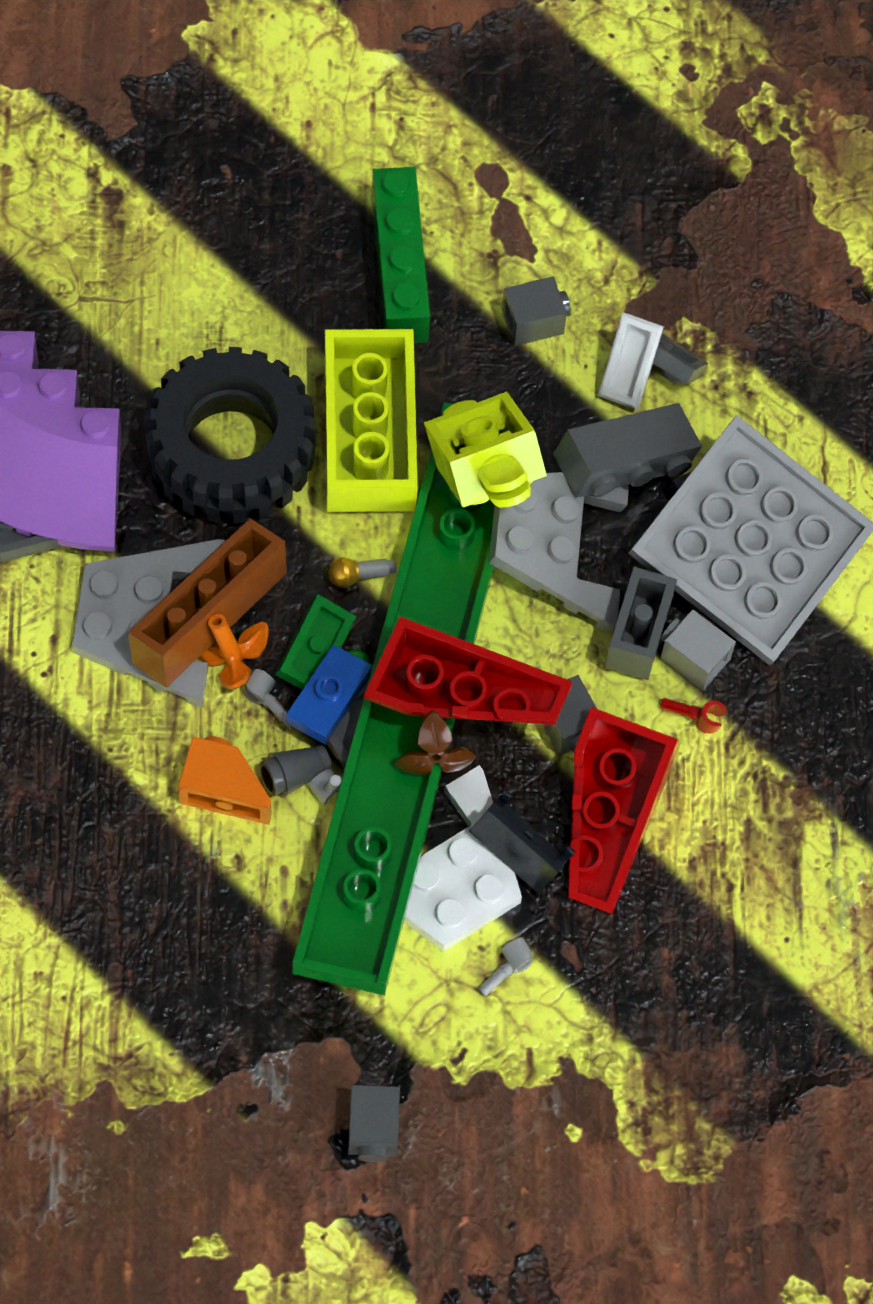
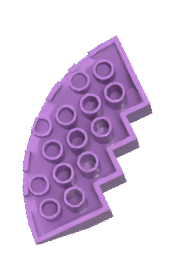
[0,331,122,552]

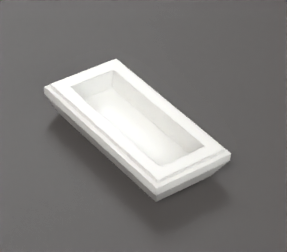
[598,312,664,410]

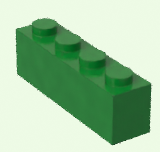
[372,167,430,343]

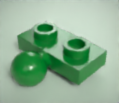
[275,594,372,690]

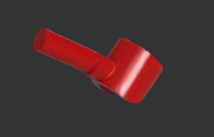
[660,698,727,734]

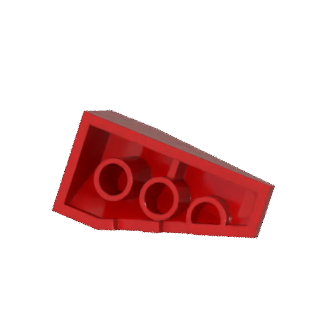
[364,616,573,725]
[568,707,681,914]

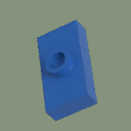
[286,644,373,745]

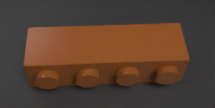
[128,518,287,688]

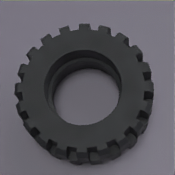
[145,347,316,524]

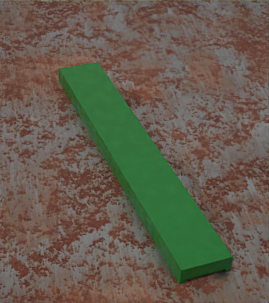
[292,402,530,996]

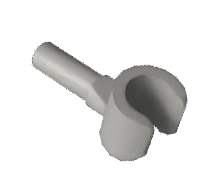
[245,669,291,729]
[309,769,341,805]
[477,937,533,997]

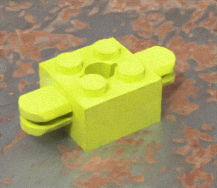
[424,392,547,508]

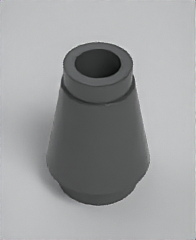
[259,745,331,797]

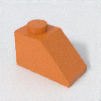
[178,736,271,825]

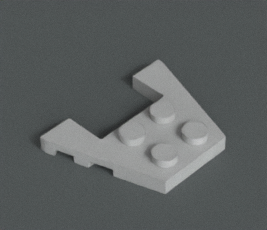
[489,472,629,632]
[72,539,225,707]

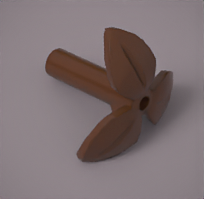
[395,710,476,775]

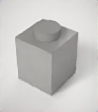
[660,609,736,691]

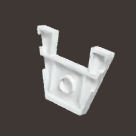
[404,765,522,952]

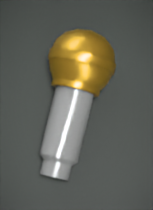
[328,557,397,588]

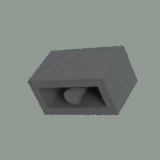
[605,567,677,680]

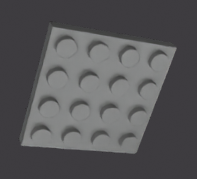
[628,415,873,665]

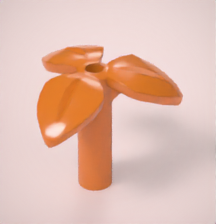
[199,614,269,689]

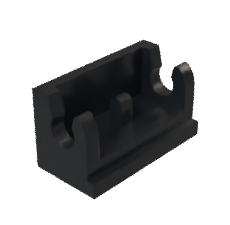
[469,790,576,893]

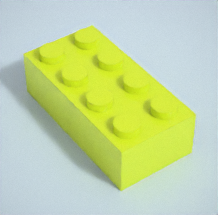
[325,329,418,512]

